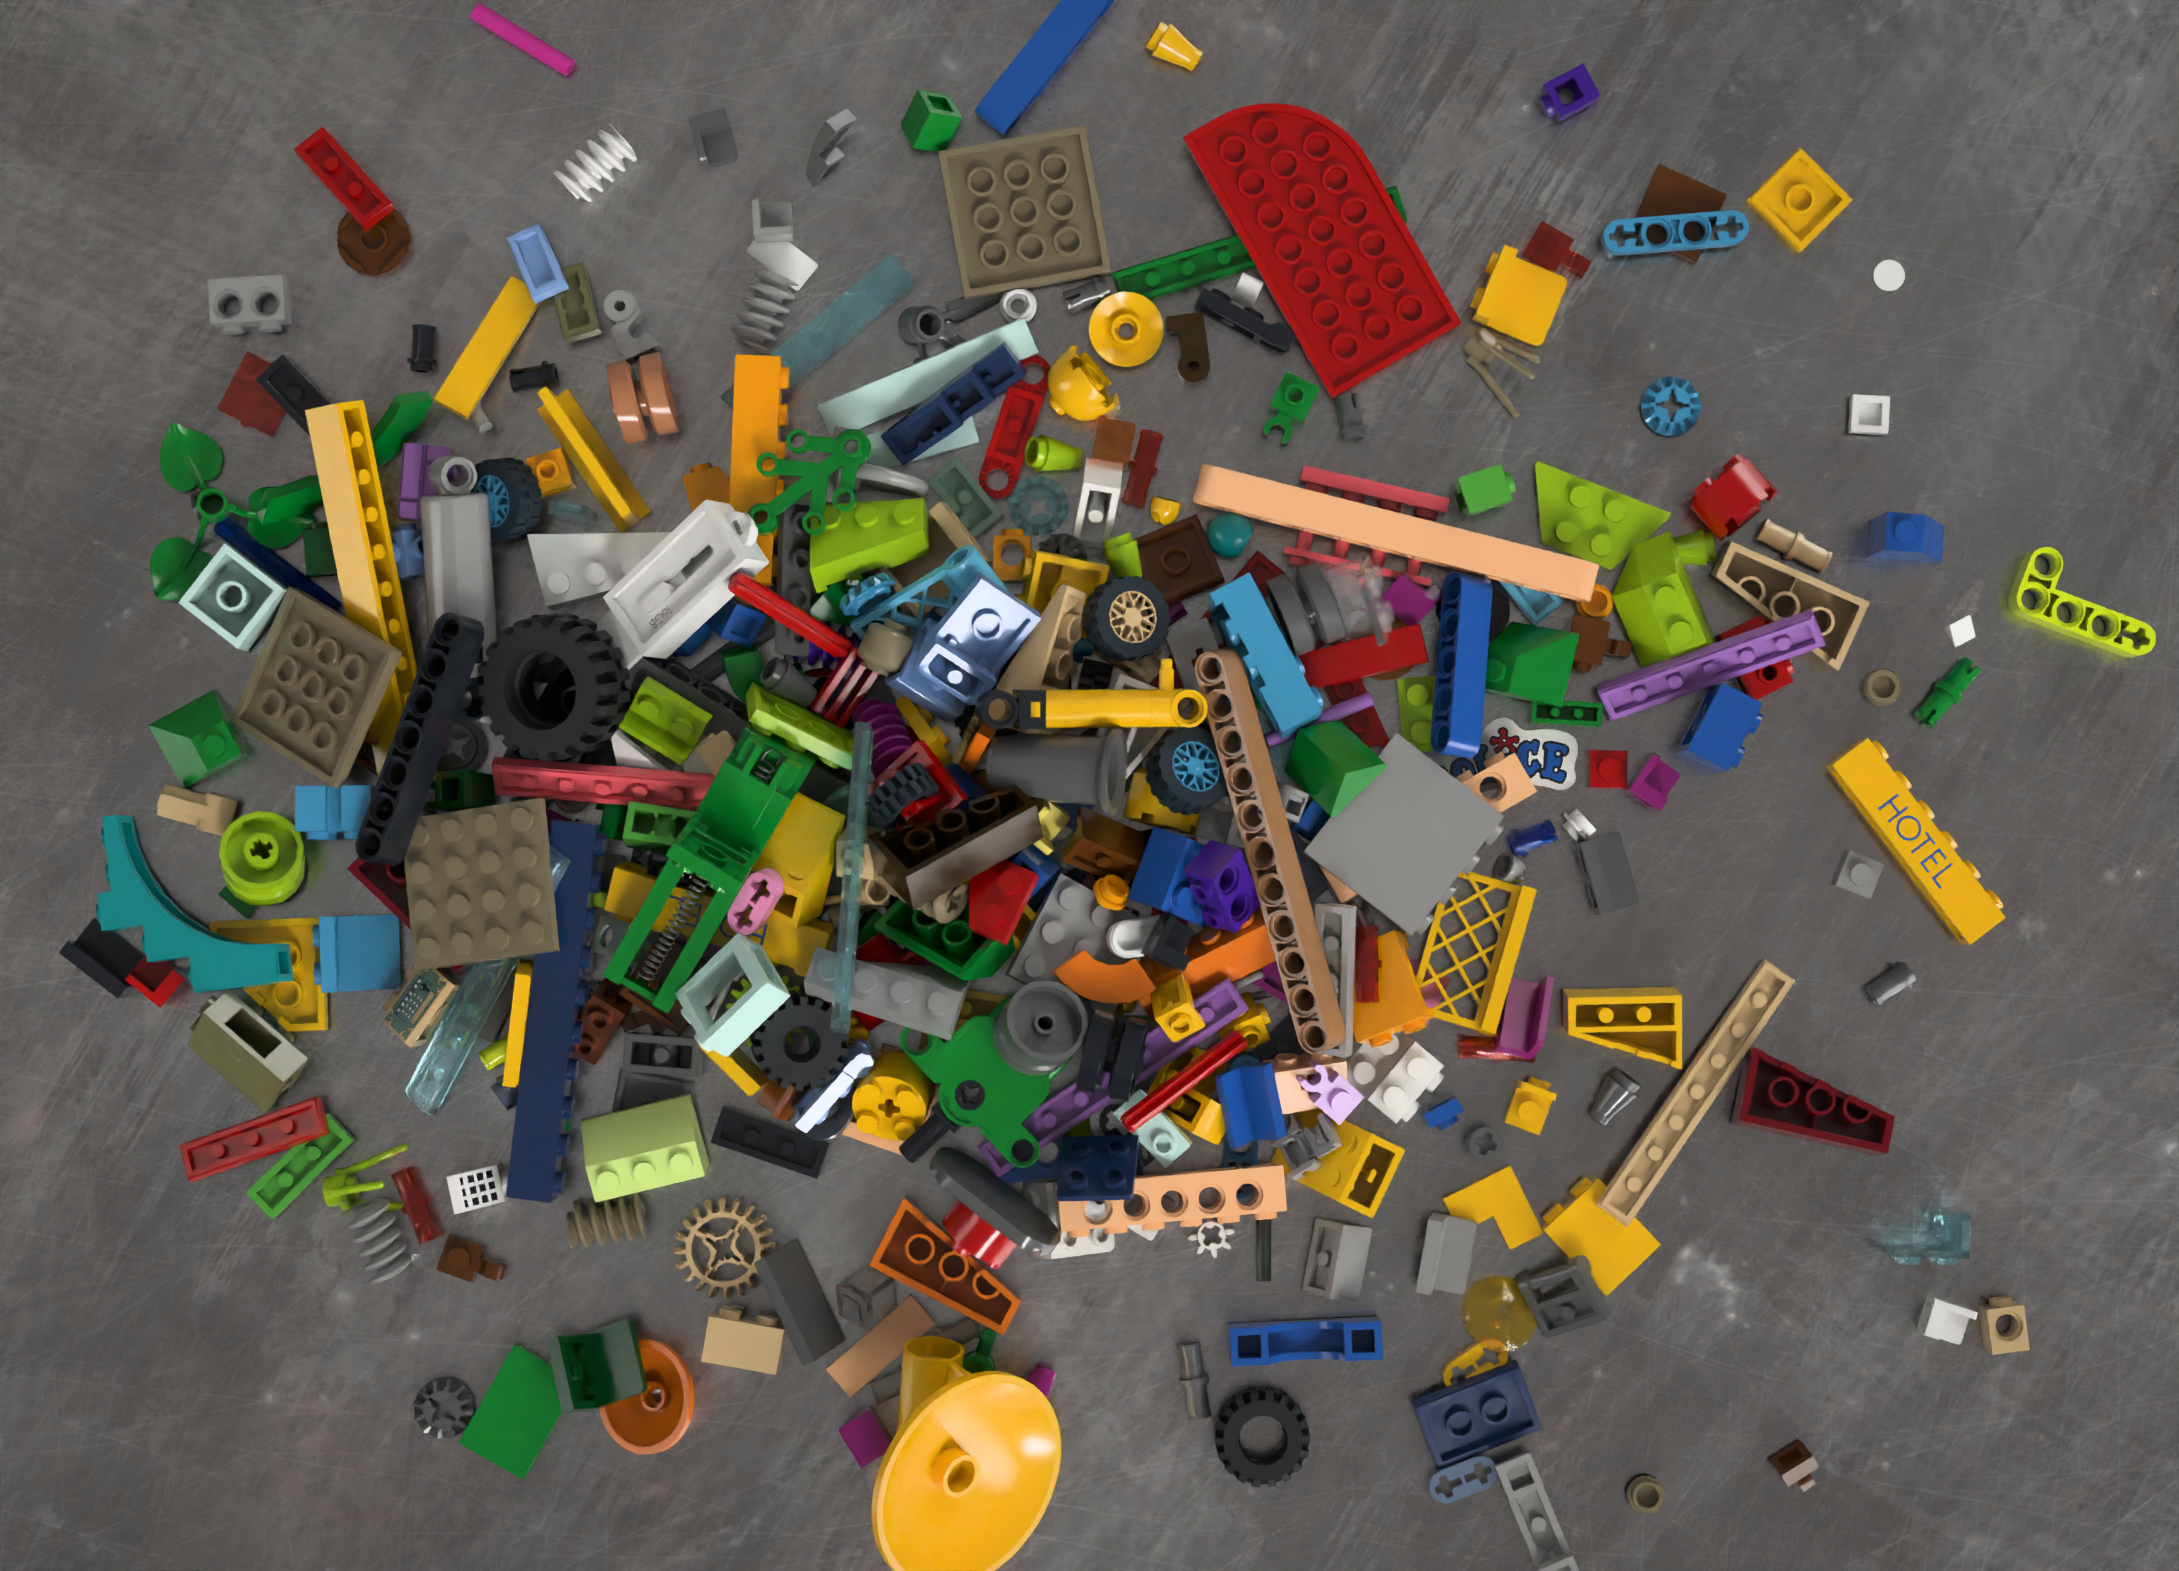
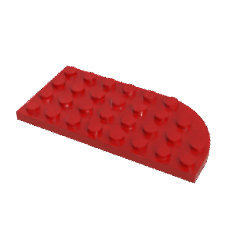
[1182,103,1462,399]

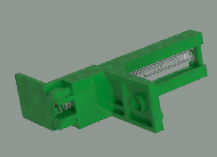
[602,722,819,1014]

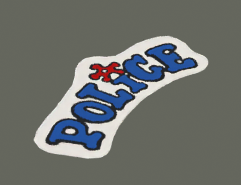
[1430,717,1578,793]

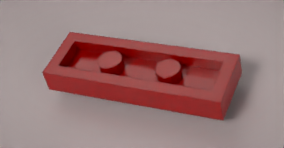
[294,126,395,232]

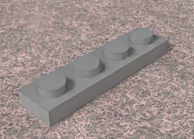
[1313,902,1356,1058]

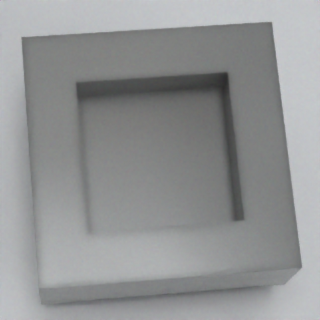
[1833,850,1885,899]

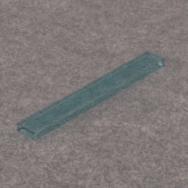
[830,722,874,1034]
[403,844,571,1115]

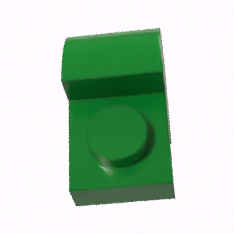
[720,642,805,704]

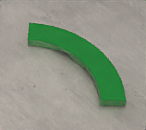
[256,391,433,524]

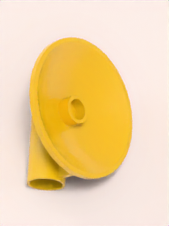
[871,1336,1061,1571]

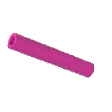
[470,2,575,76]

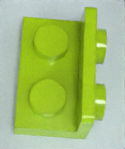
[1396,675,1435,752]
[618,676,713,765]

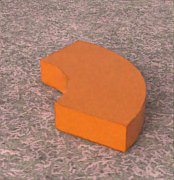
[960,724,998,775]
[1051,950,1157,1004]

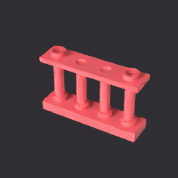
[1282,465,1450,589]

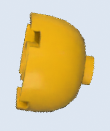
[1048,345,1119,422]

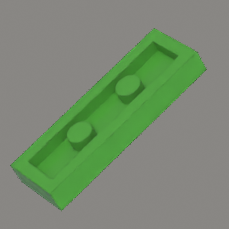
[246,1113,356,1220]

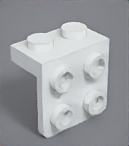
[1022,1181,1115,1259]

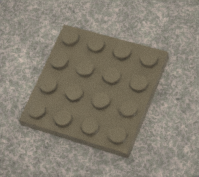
[938,125,1112,299]
[230,586,403,788]
[404,798,560,971]

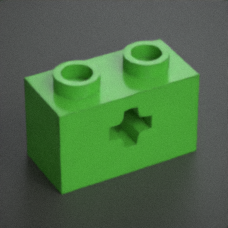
[1451,464,1516,521]
[622,801,696,851]

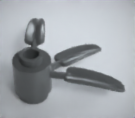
[898,293,1004,364]

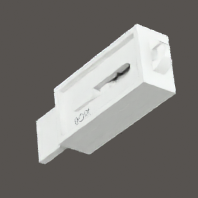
[596,500,770,670]

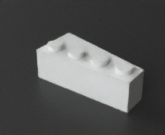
[527,532,671,610]

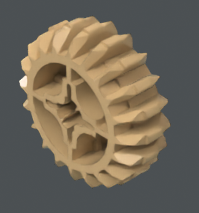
[674,1197,776,1300]

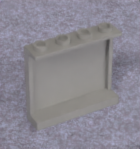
[1302,733,1504,937]

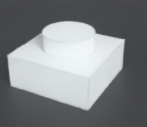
[1848,394,1890,435]

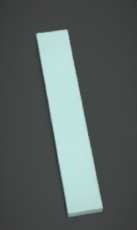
[817,317,1039,438]

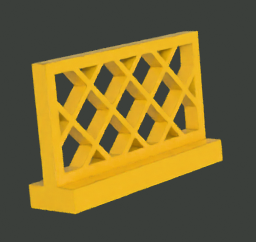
[537,386,653,533]
[1416,872,1537,1037]

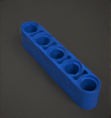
[975,0,1114,136]
[1431,571,1493,759]

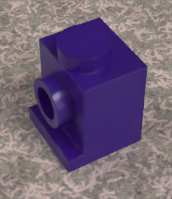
[1538,63,1601,123]

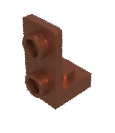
[575,978,633,1065]

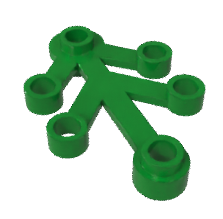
[747,429,871,536]

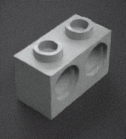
[207,275,292,335]

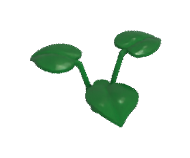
[150,423,314,601]

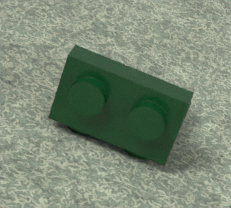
[546,1319,647,1414]

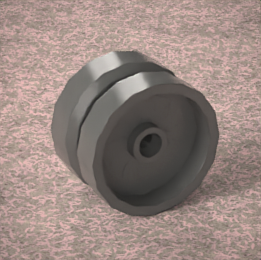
[1265,561,1345,656]
[993,980,1088,1076]

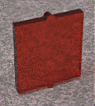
[217,351,286,438]

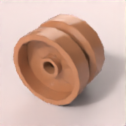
[607,352,679,445]

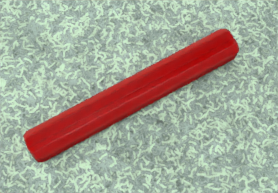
[728,572,852,658]
[1120,1030,1247,1132]

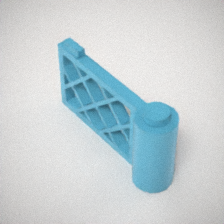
[850,544,1011,640]

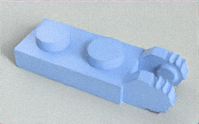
[793,1038,874,1134]

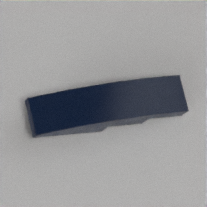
[881,342,1027,466]

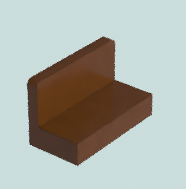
[1061,806,1145,885]

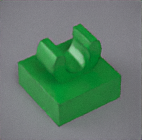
[595,803,628,841]

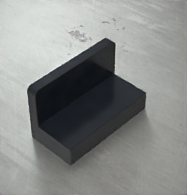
[59,918,145,999]

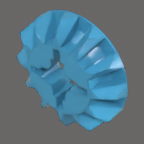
[1641,376,1702,436]
[839,573,895,616]

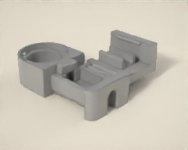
[1269,1112,1343,1180]

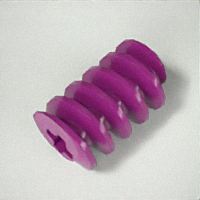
[852,699,913,779]

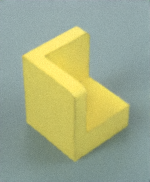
[1033,798,1071,856]

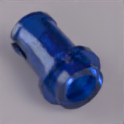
[1507,819,1558,858]

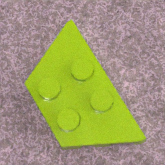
[1533,461,1671,571]

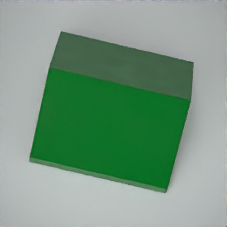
[1285,720,1388,819]

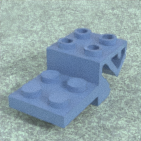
[884,573,1041,722]

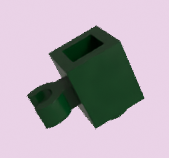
[302,522,338,579]
[425,769,494,812]

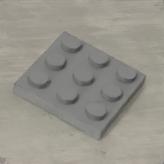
[1005,873,1142,1021]

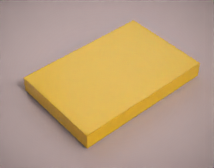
[502,959,534,1088]

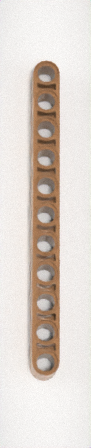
[1195,648,1346,1054]

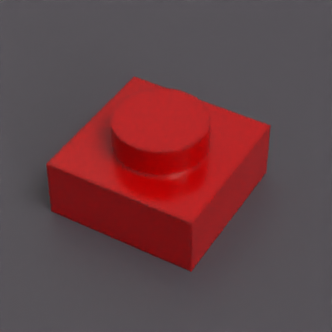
[1588,750,1628,789]

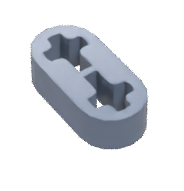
[1427,1453,1498,1504]

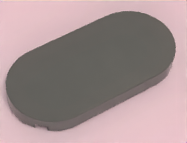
[929,1147,1061,1255]

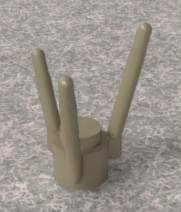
[1463,326,1540,418]

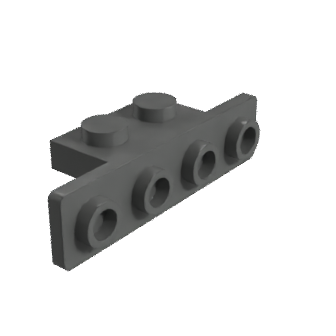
[769,504,811,657]

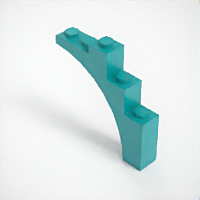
[96,815,294,994]

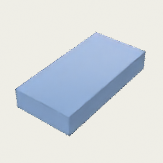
[506,222,569,304]

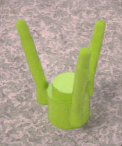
[322,1143,410,1210]

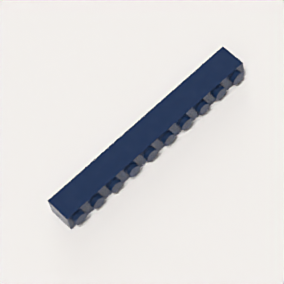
[505,819,607,1203]

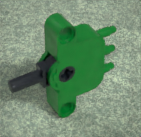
[899,994,1073,1168]

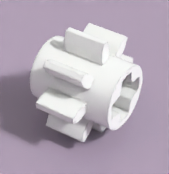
[1188,1218,1235,1258]

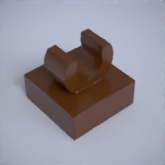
[1768,1440,1820,1492]

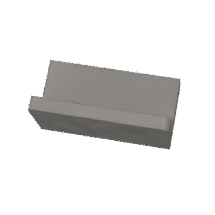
[1416,1212,1477,1295]
[1302,1218,1372,1302]

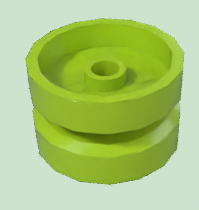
[219,811,306,906]

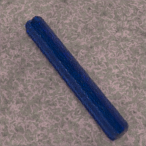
[213,517,341,611]

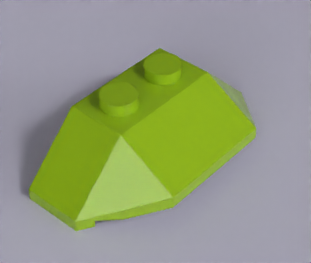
[1612,531,1716,667]

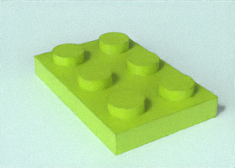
[745,682,857,770]

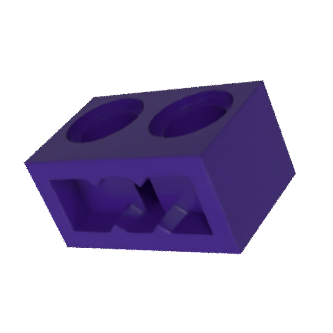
[1184,840,1260,933]

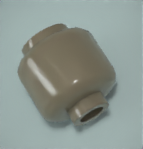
[857,618,913,677]

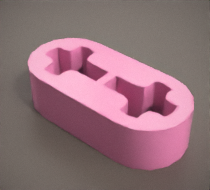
[727,868,784,935]

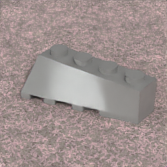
[804,947,971,1041]

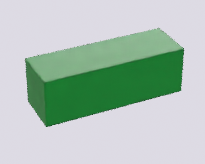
[1529,701,1603,727]

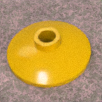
[1089,292,1164,367]

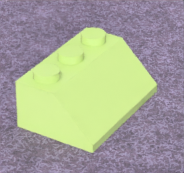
[580,1093,710,1203]

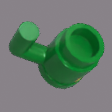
[963,1327,997,1374]

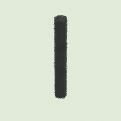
[1256,1219,1271,1281]

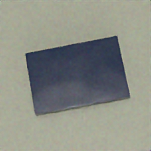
[1411,1360,1543,1470]

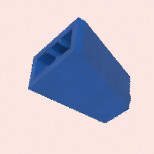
[1866,512,1945,564]

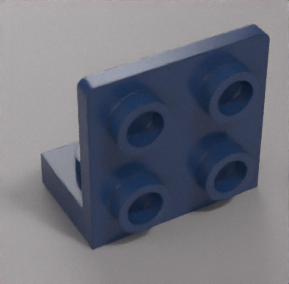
[1057,1135,1145,1201]

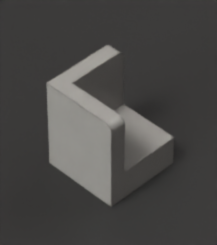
[752,199,795,243]

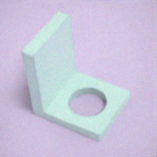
[593,915,660,963]

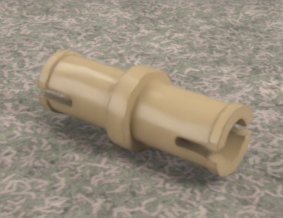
[1755,518,1833,573]

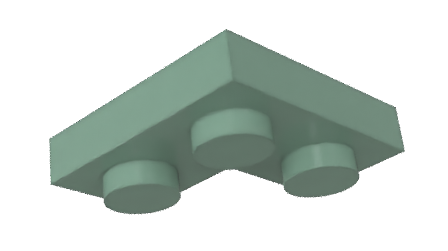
[927,457,1004,539]

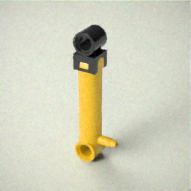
[975,658,1208,729]

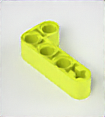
[2008,547,2156,658]

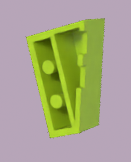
[810,498,930,593]

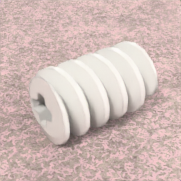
[553,122,637,203]

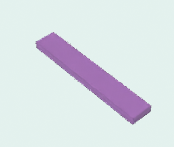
[1597,609,1826,721]

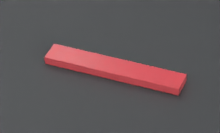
[491,757,715,811]

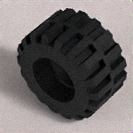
[1214,1387,1310,1488]

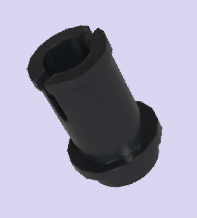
[407,324,437,373]
[509,360,559,393]

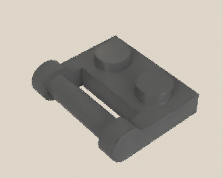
[1517,1255,1612,1339]

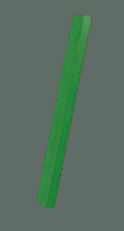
[1112,185,1408,301]

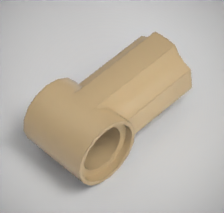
[157,784,238,836]

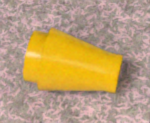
[1145,21,1203,71]

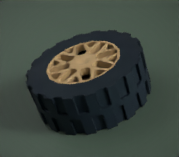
[1082,576,1170,662]

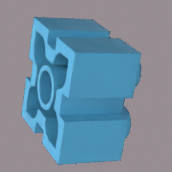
[295,785,376,840]

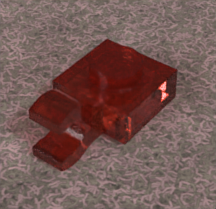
[1522,221,1591,279]

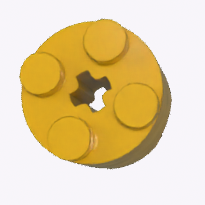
[1122,767,1201,835]
[852,1052,936,1141]

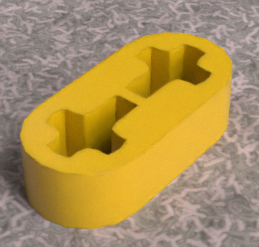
[1442,1337,1508,1387]

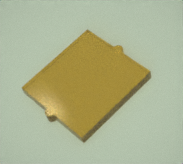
[951,712,981,765]

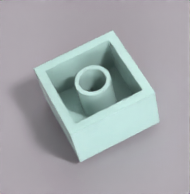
[178,543,288,652]

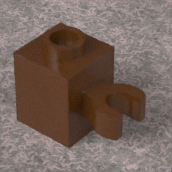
[1566,614,1632,673]

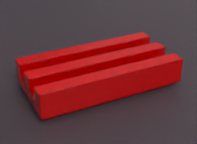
[809,645,879,729]

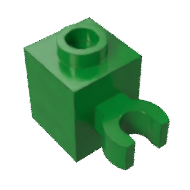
[1263,371,1320,445]

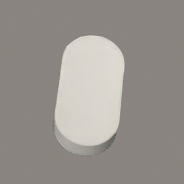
[1106,915,1159,958]

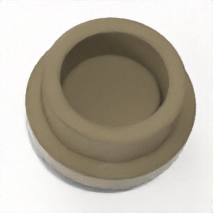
[1627,1476,1665,1514]

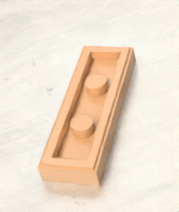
[826,1294,936,1398]

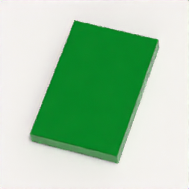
[458,1343,562,1480]

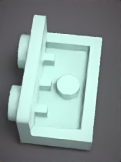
[1113,1089,1192,1168]

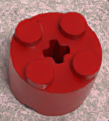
[1689,453,1778,541]
[942,1200,1017,1269]

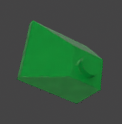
[1485,621,1580,707]
[148,689,251,789]

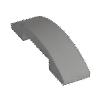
[1494,1451,1579,1571]

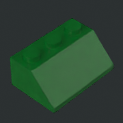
[874,899,1016,981]

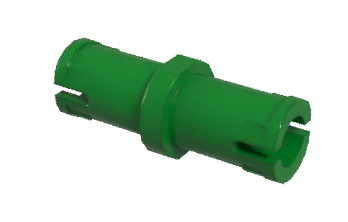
[1914,657,1981,728]

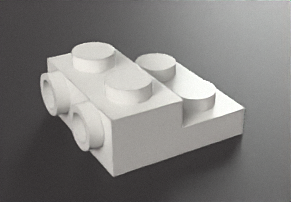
[1346,1031,1444,1124]

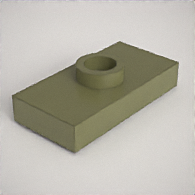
[553,262,602,344]

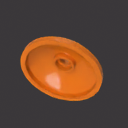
[599,1339,694,1455]

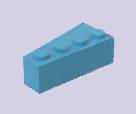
[1208,572,1324,740]

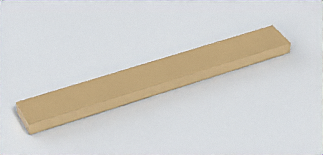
[1595,959,1795,1227]

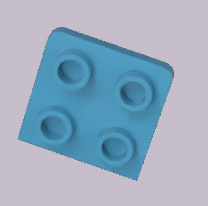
[313,914,401,993]

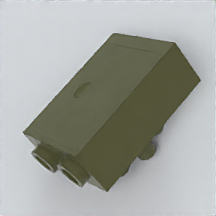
[187,989,308,1114]

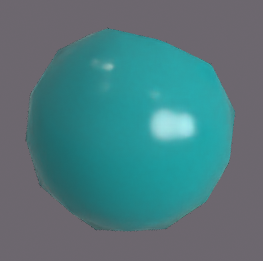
[1207,512,1254,559]

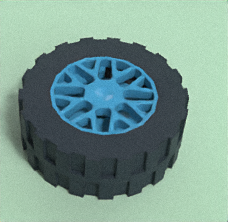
[471,457,542,542]
[1145,727,1228,815]

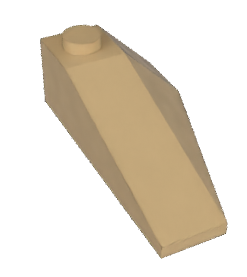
[988,584,1087,735]

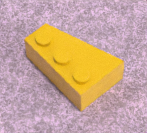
[1563,987,1682,1070]

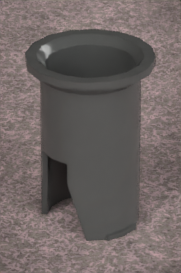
[987,728,1127,816]

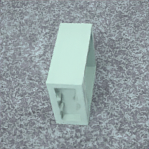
[675,932,791,1057]

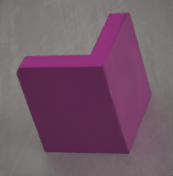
[1379,573,1442,626]
[1624,752,1680,812]
[839,1405,893,1468]

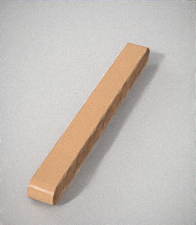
[1192,464,1599,603]

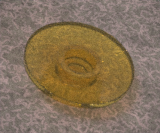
[1464,1277,1537,1352]

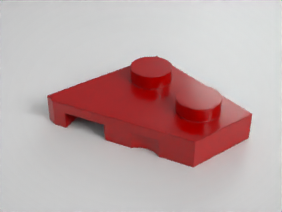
[969,860,1039,946]

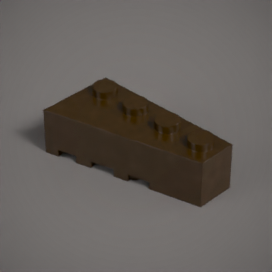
[866,785,1043,910]

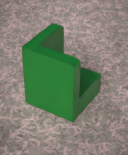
[901,90,962,152]

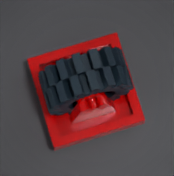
[865,740,969,831]

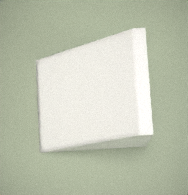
[1231,273,1264,308]
[1944,615,1976,648]

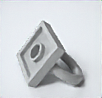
[826,426,928,504]

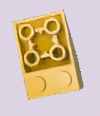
[746,792,846,928]
[1270,1108,1405,1218]

